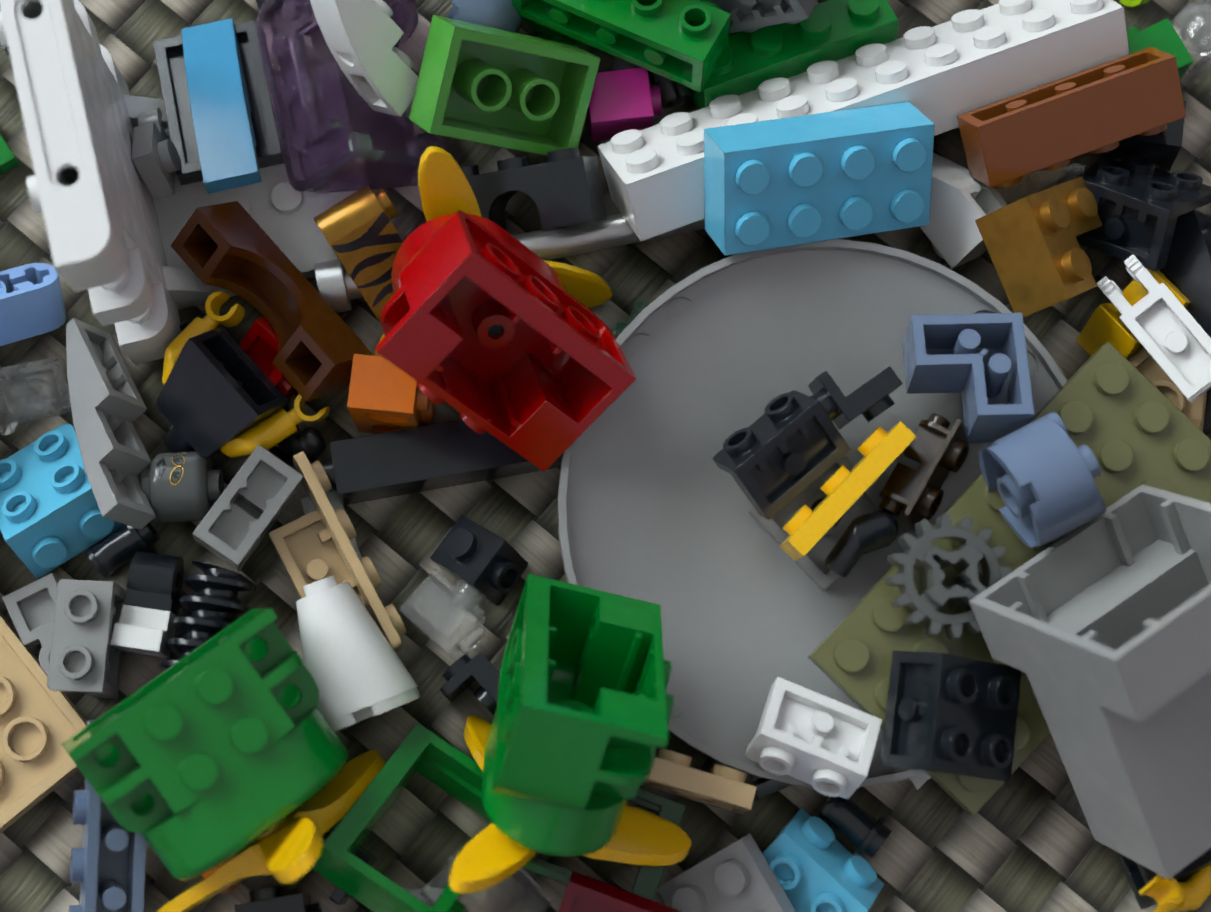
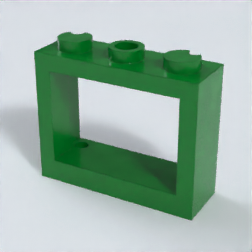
[313,722,493,912]

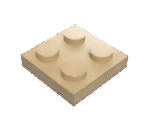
[641,749,757,815]

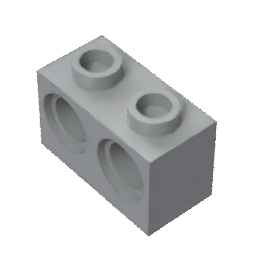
[192,444,304,572]

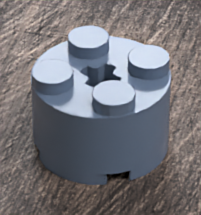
[979,412,1106,548]

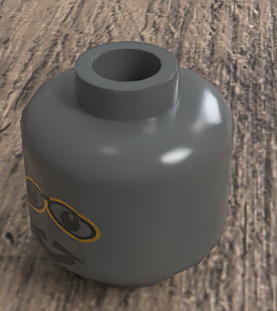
[141,452,224,522]

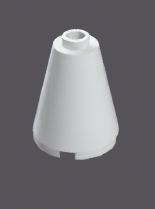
[296,575,420,731]

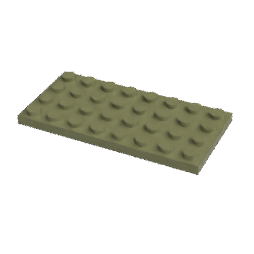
[807,342,1211,815]

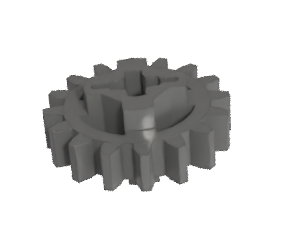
[885,514,1013,639]

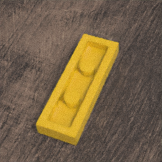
[779,421,917,561]

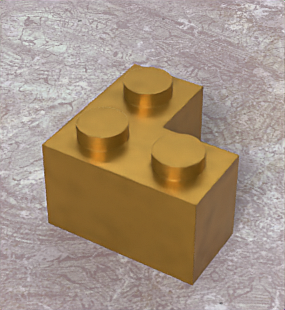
[975,176,1102,318]

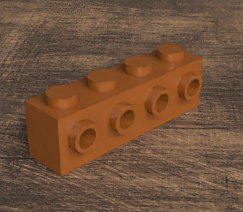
[957,47,1186,189]

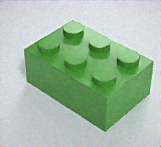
[409,15,601,156]

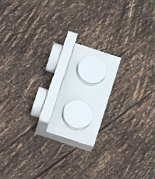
[745,677,882,799]

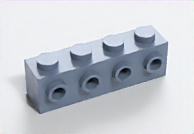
[68,720,146,912]

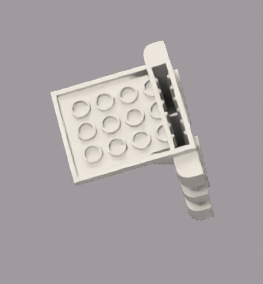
[0,0,365,365]

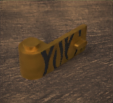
[314,184,404,324]

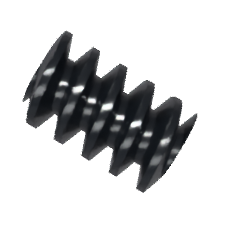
[159,561,257,670]

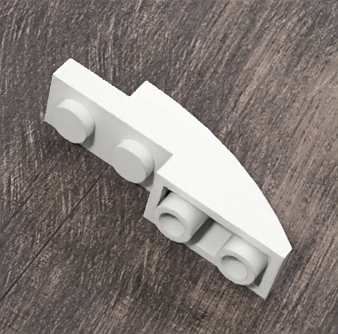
[310,0,422,129]

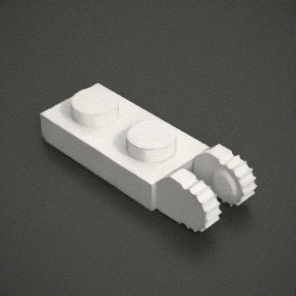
[1096,254,1211,403]

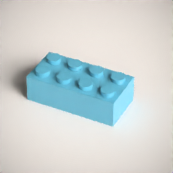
[704,101,934,255]

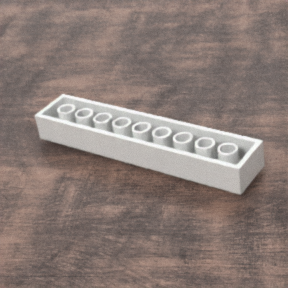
[597,0,1129,241]

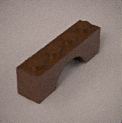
[171,201,372,402]

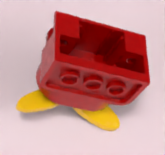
[374,146,636,472]

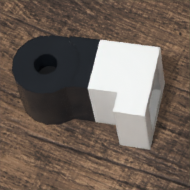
[110,551,184,658]

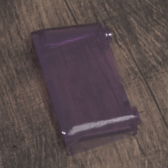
[257,0,450,194]

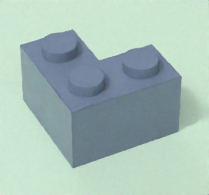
[902,313,1034,443]

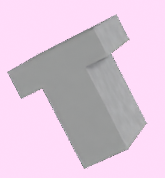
[969,484,1211,880]

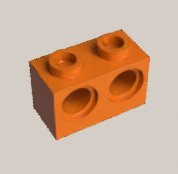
[347,354,436,434]

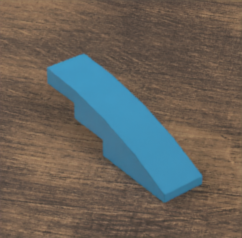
[181,18,262,194]

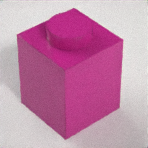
[587,68,662,142]

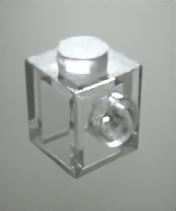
[398,569,487,659]

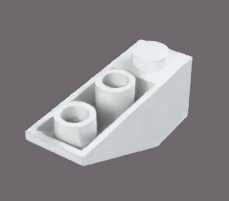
[920,152,1008,269]

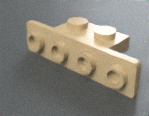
[268,451,407,653]

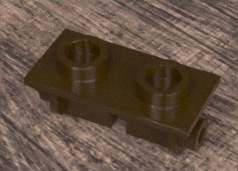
[879,413,970,532]

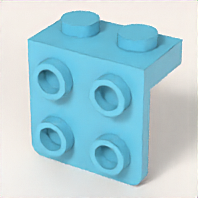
[0,424,125,579]
[762,808,884,912]

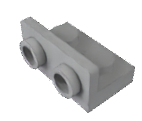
[47,579,126,699]

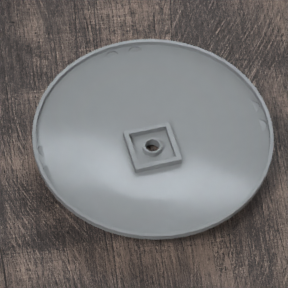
[557,239,1067,787]

